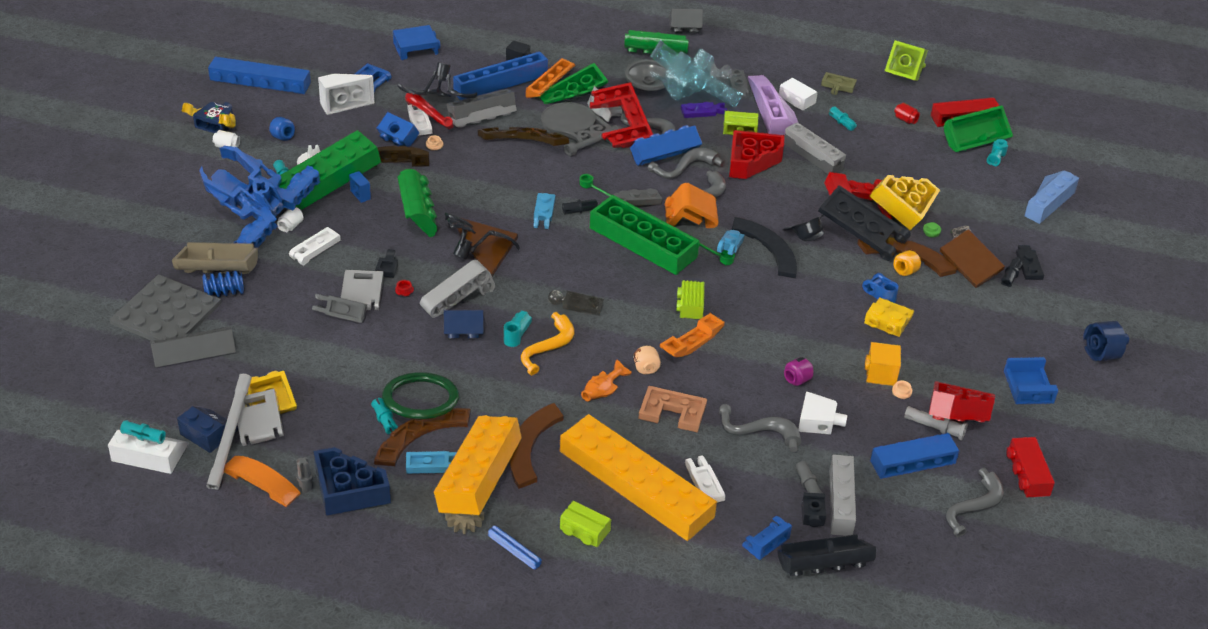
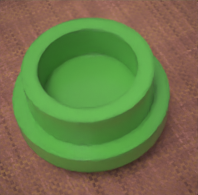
[923,222,941,237]

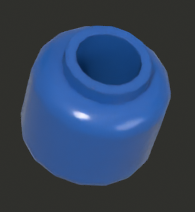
[269,117,295,141]

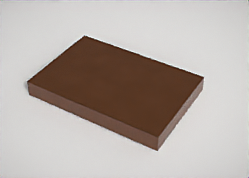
[940,229,1005,288]

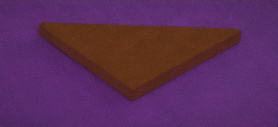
[458,218,518,277]

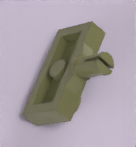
[821,72,857,95]

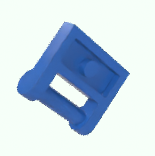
[355,63,392,92]

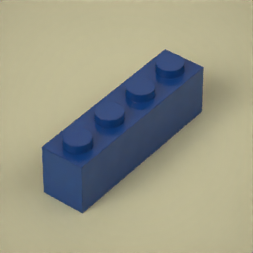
[630,125,702,166]
[870,433,959,479]

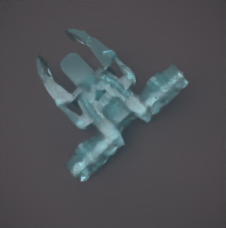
[650,40,743,108]

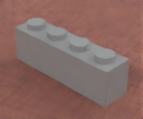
[829,455,856,536]

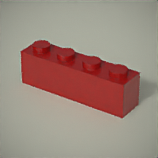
[930,98,999,127]

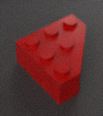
[729,130,785,179]
[929,381,995,422]

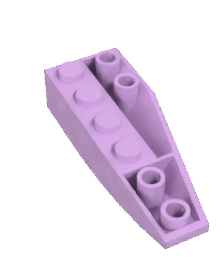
[748,75,798,135]

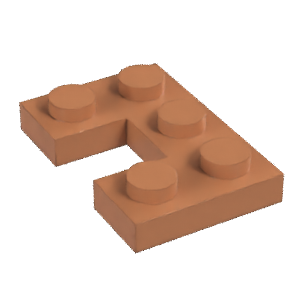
[638,386,707,432]

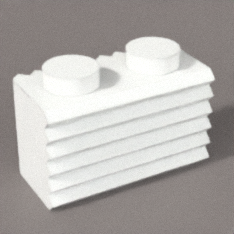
[779,78,818,110]

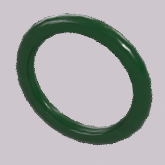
[382,372,459,419]

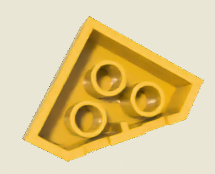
[870,175,940,230]

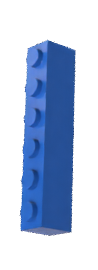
[453,52,548,100]
[208,57,311,94]

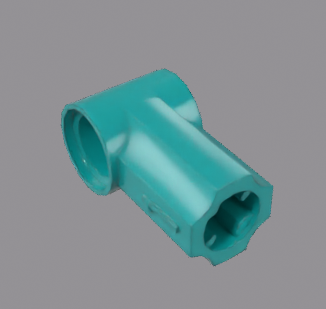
[503,310,532,347]

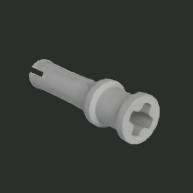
[904,406,968,440]

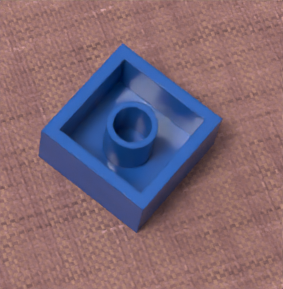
[349,171,371,203]

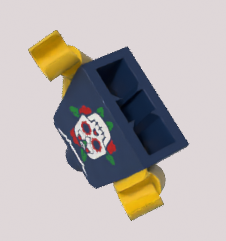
[182,102,236,133]

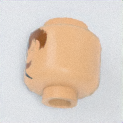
[633,346,661,374]

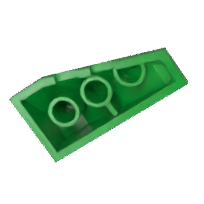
[539,63,608,104]

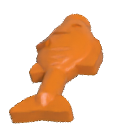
[581,360,632,402]

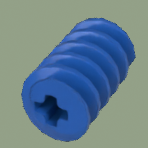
[203,271,244,297]

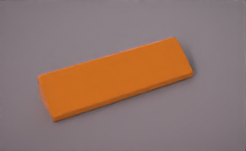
[526,58,575,98]

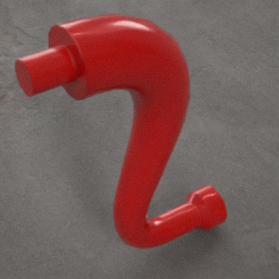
[405,93,454,129]

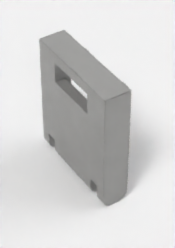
[341,270,384,310]
[238,389,284,446]

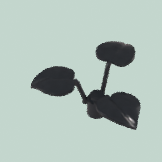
[398,62,477,99]
[445,212,520,260]

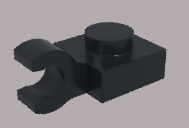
[375,249,398,278]

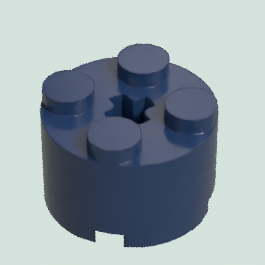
[1083,321,1129,361]

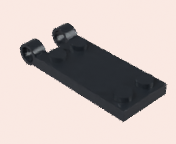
[818,185,911,261]

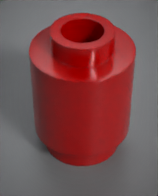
[894,103,920,124]

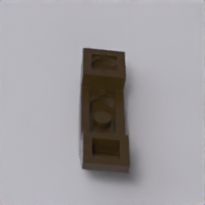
[374,146,429,167]

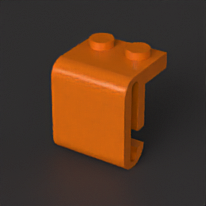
[664,183,719,228]

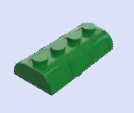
[624,30,689,57]
[944,105,1013,152]
[397,169,437,237]

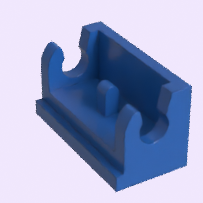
[742,516,792,560]

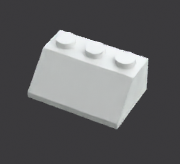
[108,430,189,474]

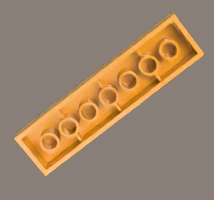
[560,414,717,541]

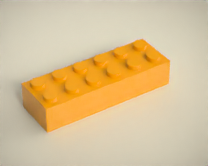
[434,415,522,515]

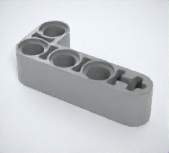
[420,260,495,318]

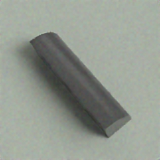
[150,326,236,367]

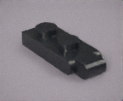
[1016,245,1044,280]

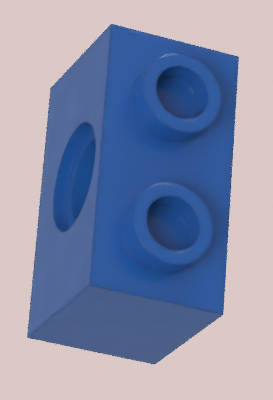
[377,112,419,147]

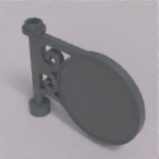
[541,102,622,157]

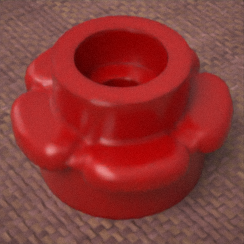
[395,280,414,296]

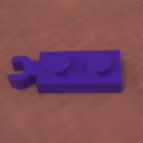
[681,102,727,118]

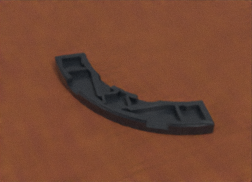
[732,217,797,279]

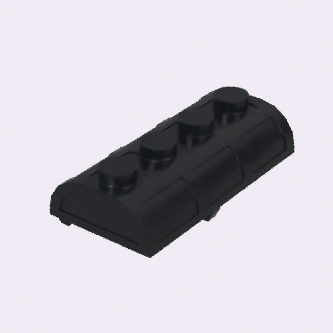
[777,534,876,576]

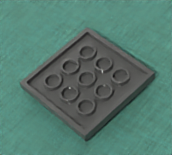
[110,274,222,341]

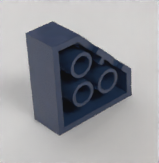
[313,447,391,516]

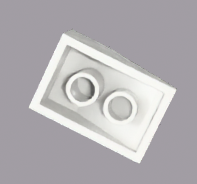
[318,74,375,115]

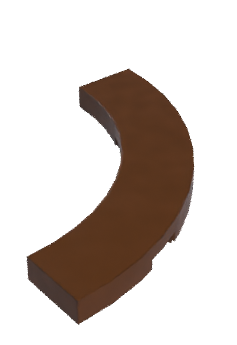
[857,237,957,277]
[510,403,564,489]
[374,408,471,467]

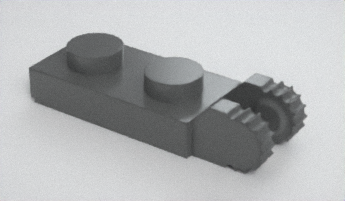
[312,294,367,323]

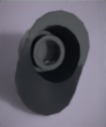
[782,215,824,241]

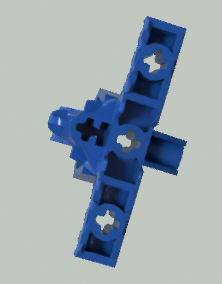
[200,145,320,248]

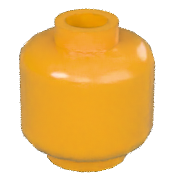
[893,250,921,276]

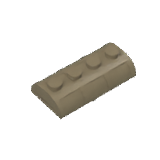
[172,242,258,274]

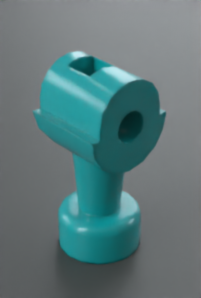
[987,139,1008,166]

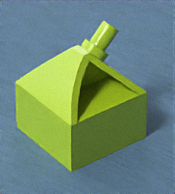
[885,40,928,81]

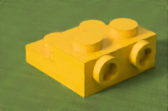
[864,297,914,337]
[247,371,297,414]

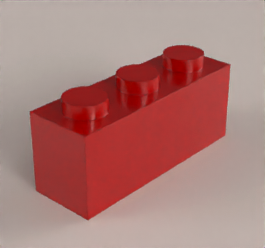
[1007,437,1055,497]

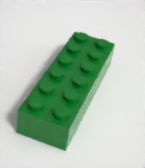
[279,130,381,210]
[590,195,700,275]

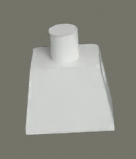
[798,392,847,434]

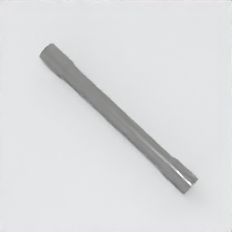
[206,374,252,490]

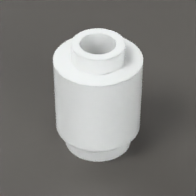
[213,130,240,148]
[277,208,303,233]

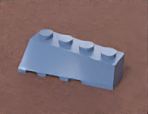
[1025,170,1079,224]

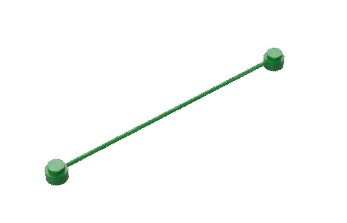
[579,174,735,265]

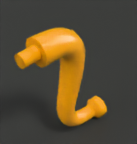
[521,312,575,376]

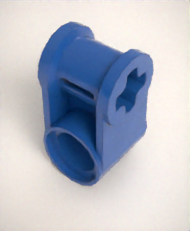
[862,273,899,303]

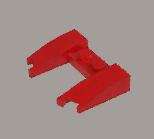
[589,82,653,148]
[824,172,892,219]

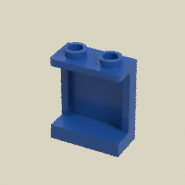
[393,25,440,60]
[1004,357,1058,404]

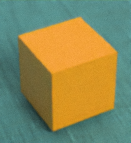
[865,342,901,386]

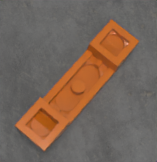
[660,313,725,357]
[224,456,301,507]

